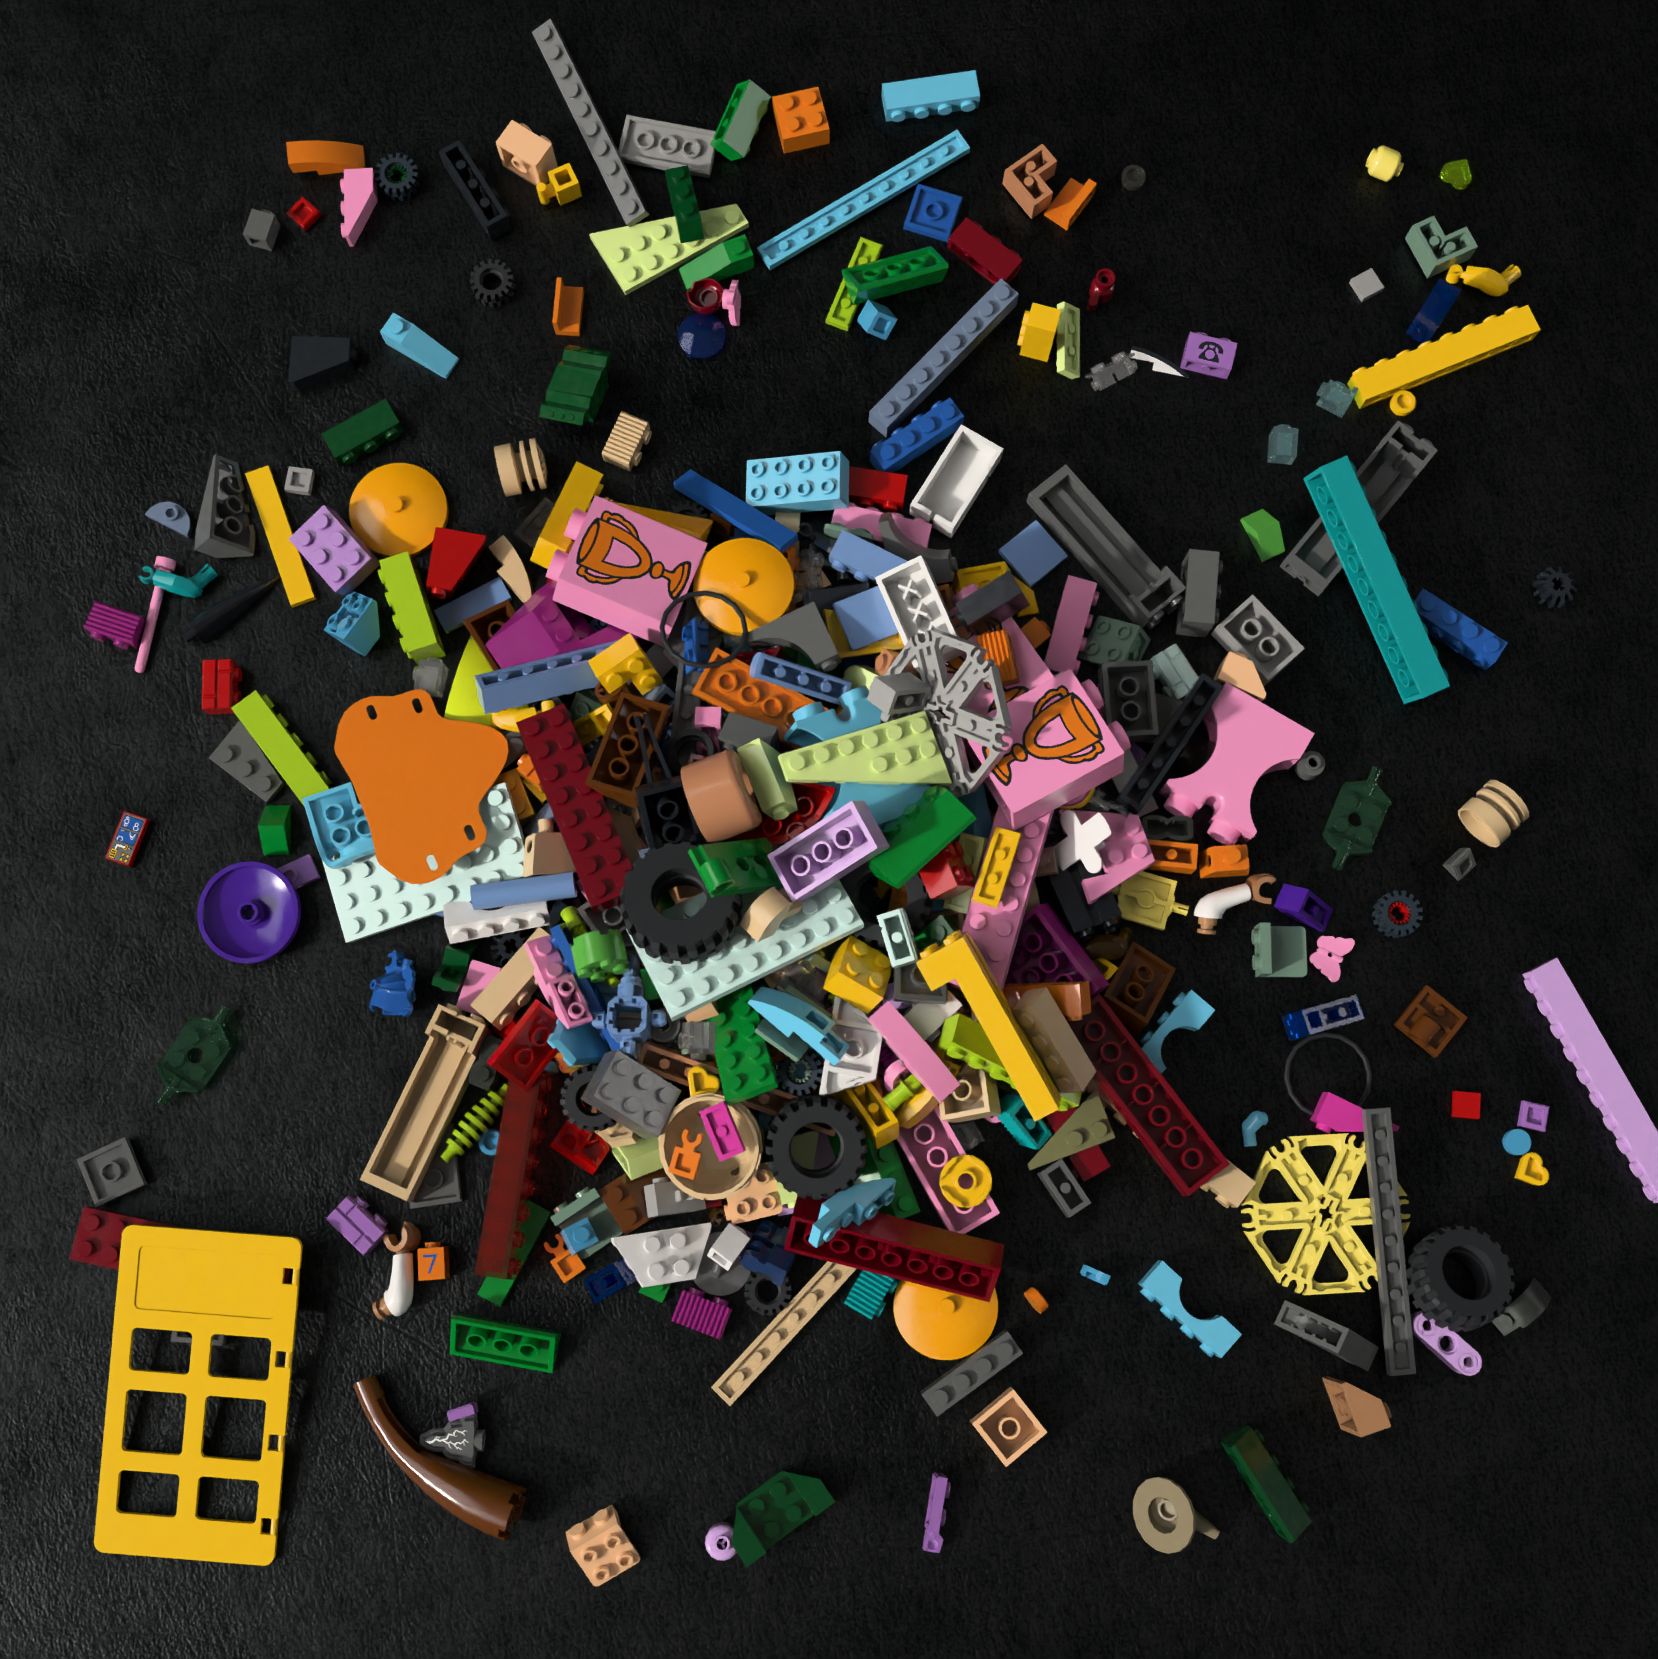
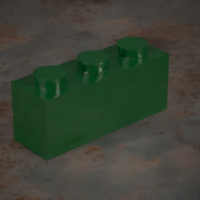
[665,165,704,243]
[321,399,404,467]

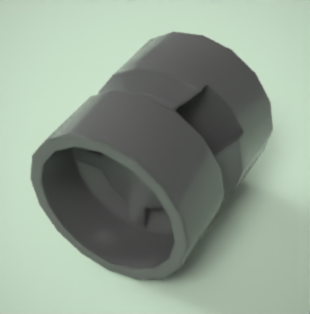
[651,1008,683,1045]

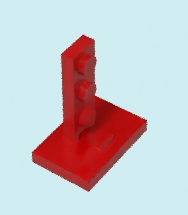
[487,999,558,1092]

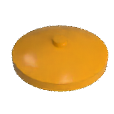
[349,463,449,558]
[693,538,795,636]
[893,1280,998,1360]

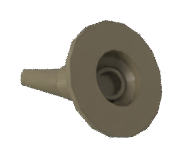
[1133,1476,1220,1554]

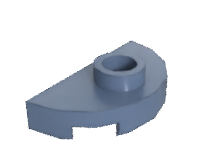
[145,502,193,538]

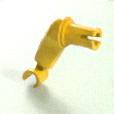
[1446,264,1521,296]
[490,700,556,732]

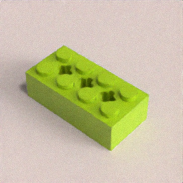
[378,551,446,665]

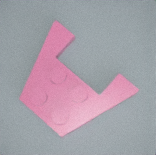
[1058,809,1155,904]

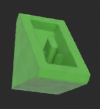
[1240,509,1285,562]

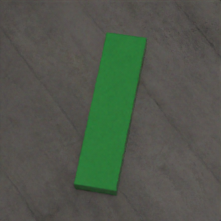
[477,1200,552,1307]

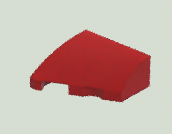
[550,1102,611,1175]

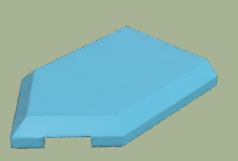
[547,1018,609,1066]

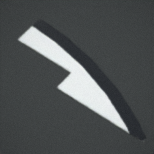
[1130,346,1189,377]

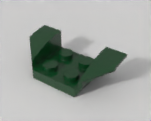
[732,1470,835,1567]

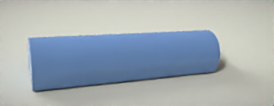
[750,652,853,706]
[470,872,577,910]

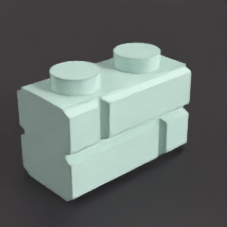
[1150,644,1198,700]
[877,908,920,968]

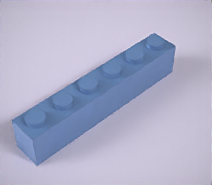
[475,640,618,714]

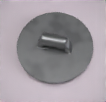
[693,1232,751,1296]

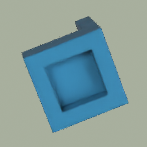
[857,299,897,340]

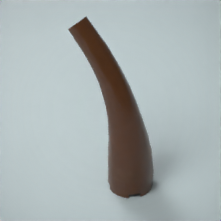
[353,1374,527,1541]

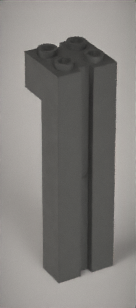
[1280,420,1438,597]
[1026,464,1186,630]

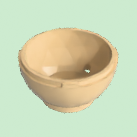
[658,1093,764,1200]

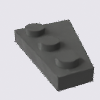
[209,720,285,804]

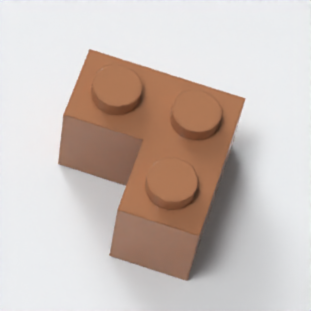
[1002,144,1057,219]

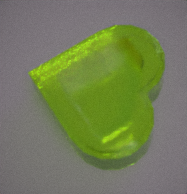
[1440,159,1472,189]

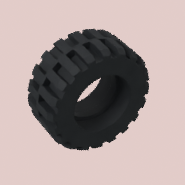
[839,863,934,947]
[765,1093,867,1200]
[1406,1224,1515,1332]

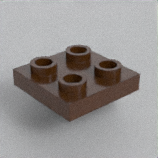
[1394,985,1468,1058]

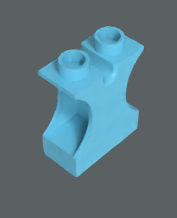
[783,686,930,832]

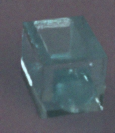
[1267,424,1299,465]

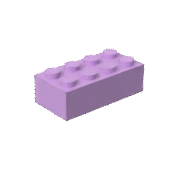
[767,801,890,902]

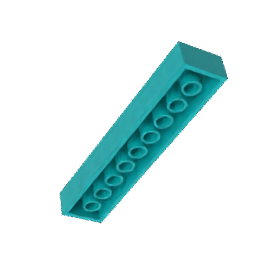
[1303,456,1450,704]

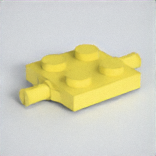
[1112,871,1189,931]

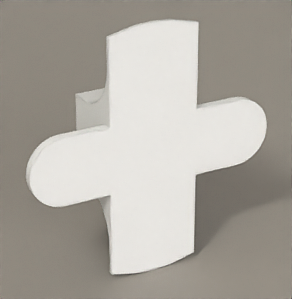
[1054,810,1112,873]

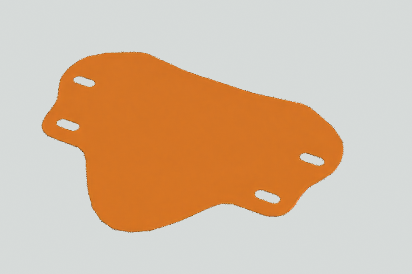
[334,689,509,884]

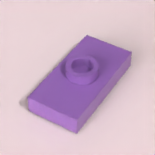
[277,854,320,889]

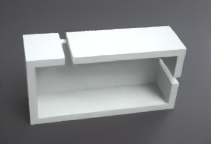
[909,424,1003,538]

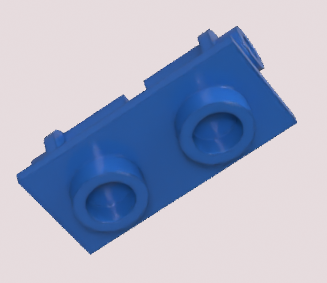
[682,618,709,674]

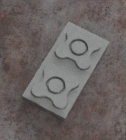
[618,115,716,179]

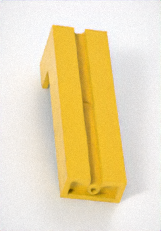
[916,930,1061,1121]

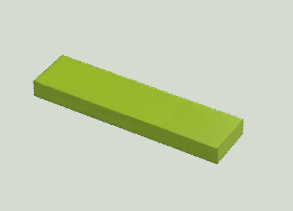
[826,237,883,331]

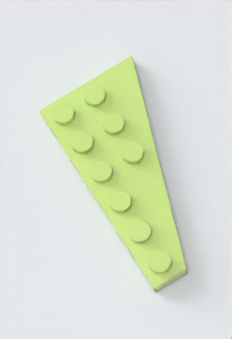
[589,204,749,295]
[777,711,952,786]

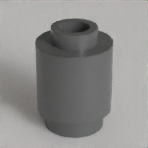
[1294,751,1325,781]

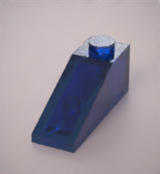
[1406,278,1461,342]
[1281,995,1365,1041]

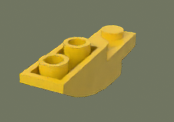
[896,1035,961,1129]

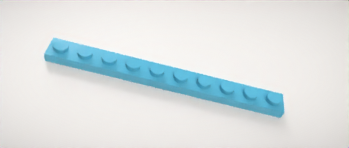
[757,130,970,270]

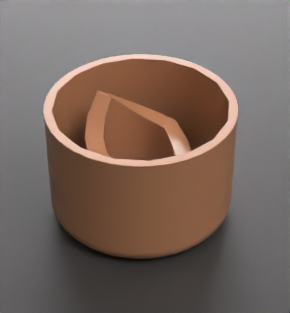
[681,749,762,844]

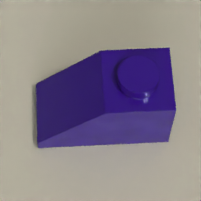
[1274,884,1333,932]

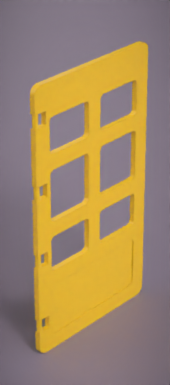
[94,1224,303,1566]

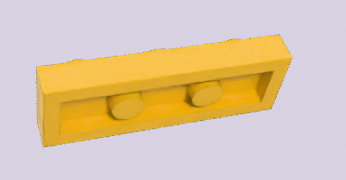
[972,827,1021,909]

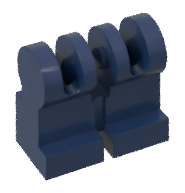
[740,1220,798,1287]

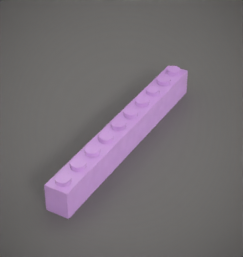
[1522,958,1658,1203]

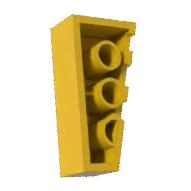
[530,461,604,569]

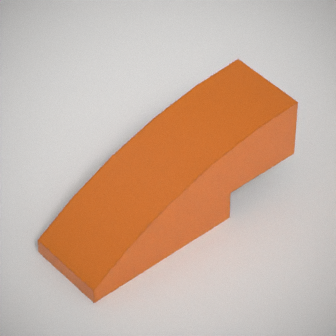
[286,140,366,175]

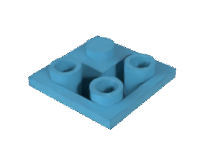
[324,591,380,656]

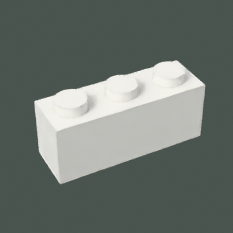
[882,989,963,1060]

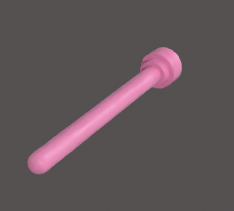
[135,556,176,673]

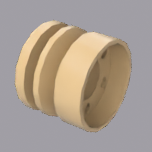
[494,438,548,497]
[1458,780,1529,848]

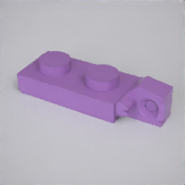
[922,1472,950,1553]

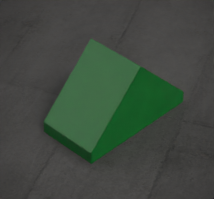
[258,805,291,856]

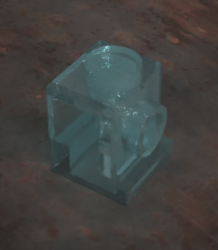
[1316,379,1358,418]

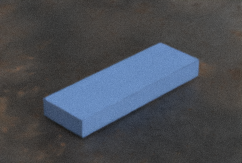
[434,577,512,634]

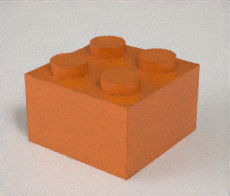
[772,87,830,154]

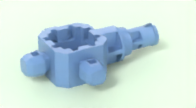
[592,955,667,1057]

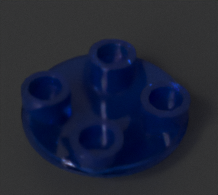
[678,313,726,358]

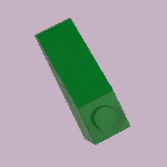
[679,234,754,291]

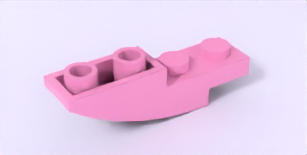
[525,935,593,1029]

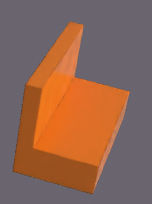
[1044,178,1097,230]
[552,277,584,336]

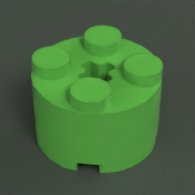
[570,929,629,983]

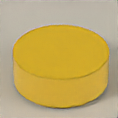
[1390,390,1416,416]

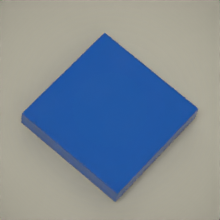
[903,184,963,242]

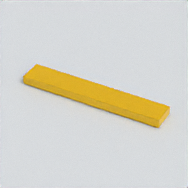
[245,466,316,607]

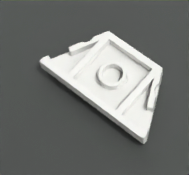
[819,995,882,1096]
[611,1223,711,1288]

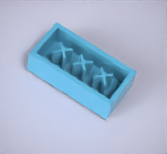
[746,451,849,516]

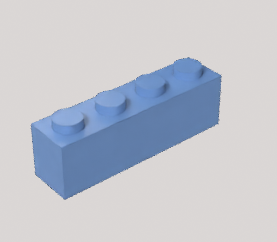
[829,529,933,586]

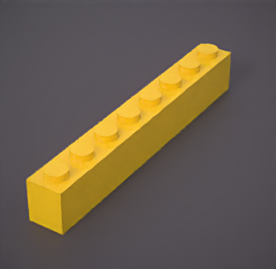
[1347,305,1541,409]

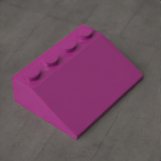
[1005,903,1110,1019]

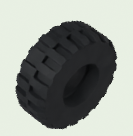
[620,841,743,965]

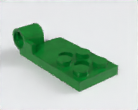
[688,838,784,898]

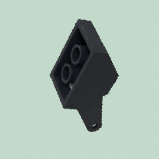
[634,712,703,850]

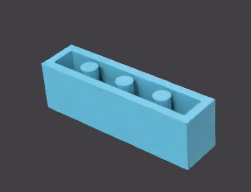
[882,70,980,122]

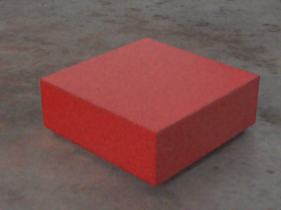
[286,197,322,231]
[1451,1091,1481,1119]

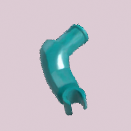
[139,564,218,598]

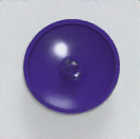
[197,861,301,964]

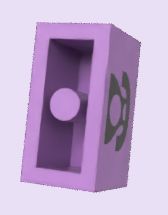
[1180,332,1237,379]

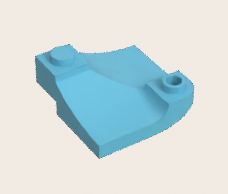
[302,782,375,869]

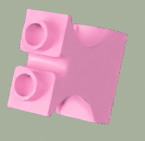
[1158,682,1315,845]

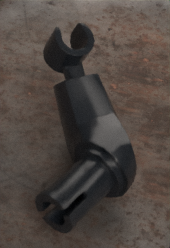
[797,522,853,583]

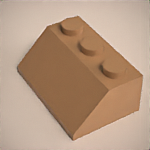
[1322,1376,1392,1437]

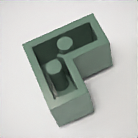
[1405,216,1478,278]

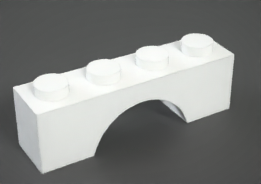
[443,901,550,944]

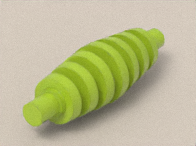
[440,1083,512,1163]

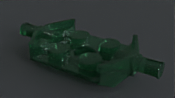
[1322,766,1392,870]
[155,1004,233,1106]

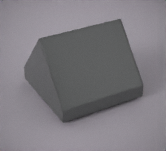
[1443,848,1476,881]

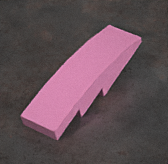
[868,1001,960,1103]

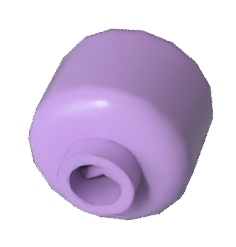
[705,1522,737,1561]

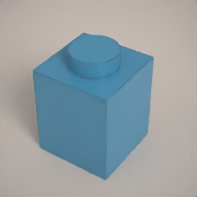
[560,1217,599,1256]

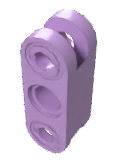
[1411,1311,1482,1376]

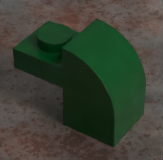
[432,941,478,992]

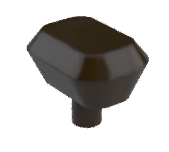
[707,1206,726,1227]

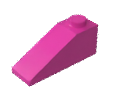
[1310,1092,1399,1134]

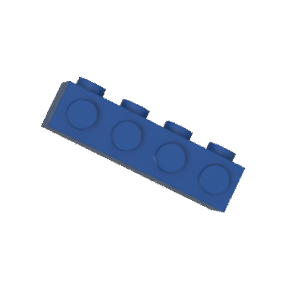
[870,398,964,473]
[1413,588,1508,670]

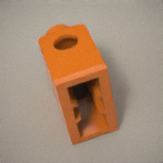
[1198,844,1250,878]

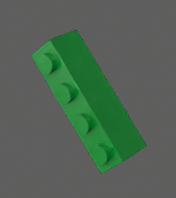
[866,785,977,889]
[827,1132,921,1219]

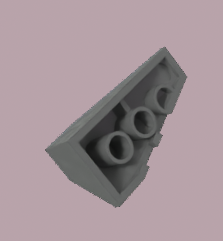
[194,454,255,558]

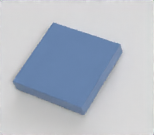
[998,520,1068,588]
[832,586,899,651]

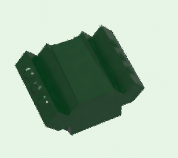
[539,345,612,425]

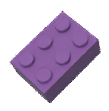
[289,505,380,596]

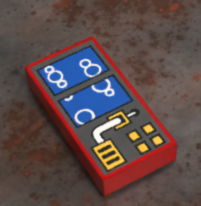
[105,811,150,867]

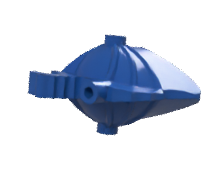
[369,950,416,1017]

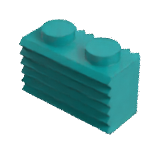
[996,1093,1052,1150]
[844,1270,899,1319]

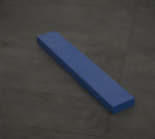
[673,469,798,553]

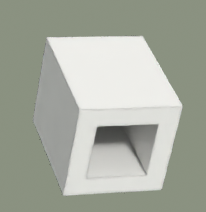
[707,1223,750,1271]

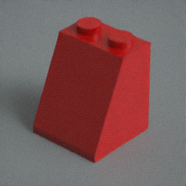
[426,527,486,601]

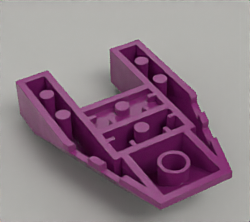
[486,580,650,669]

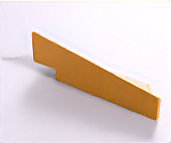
[610,501,713,542]

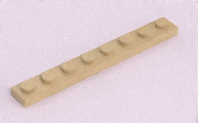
[711,1261,856,1406]

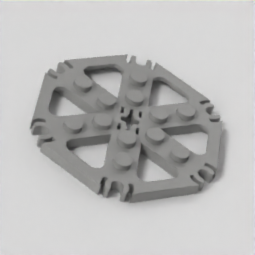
[882,629,1012,797]

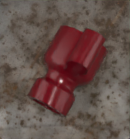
[1087,268,1115,312]

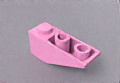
[340,168,378,247]

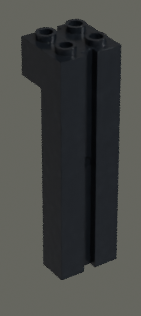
[1044,808,1122,944]

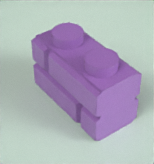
[326,1195,389,1255]

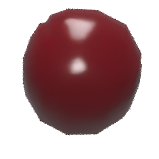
[686,278,724,315]

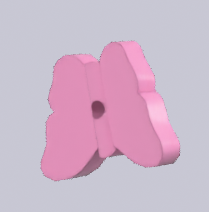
[722,280,741,326]
[1309,936,1355,982]

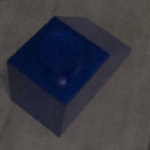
[583,1258,637,1304]

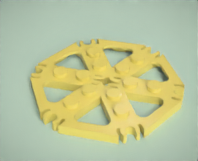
[1241,1133,1410,1295]

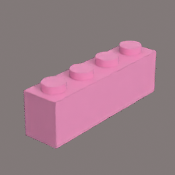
[831,502,932,550]
[1044,575,1099,676]

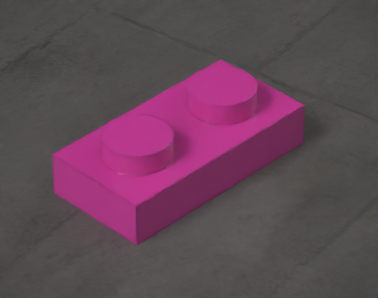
[699,1101,746,1162]

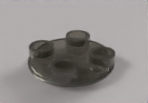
[1175,738,1216,778]

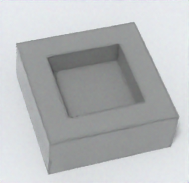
[1349,268,1384,302]
[284,466,315,496]

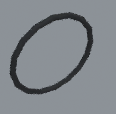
[659,591,748,669]
[1284,1032,1372,1116]

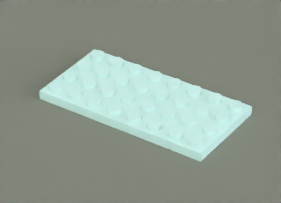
[322,782,525,943]
[626,880,864,1021]

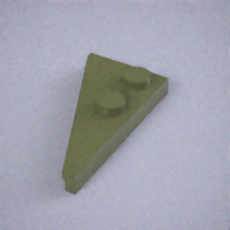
[1027,1090,1115,1170]

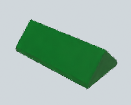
[842,246,949,305]
[450,1313,561,1373]

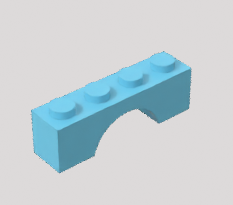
[1140,990,1215,1074]
[1138,1260,1242,1358]

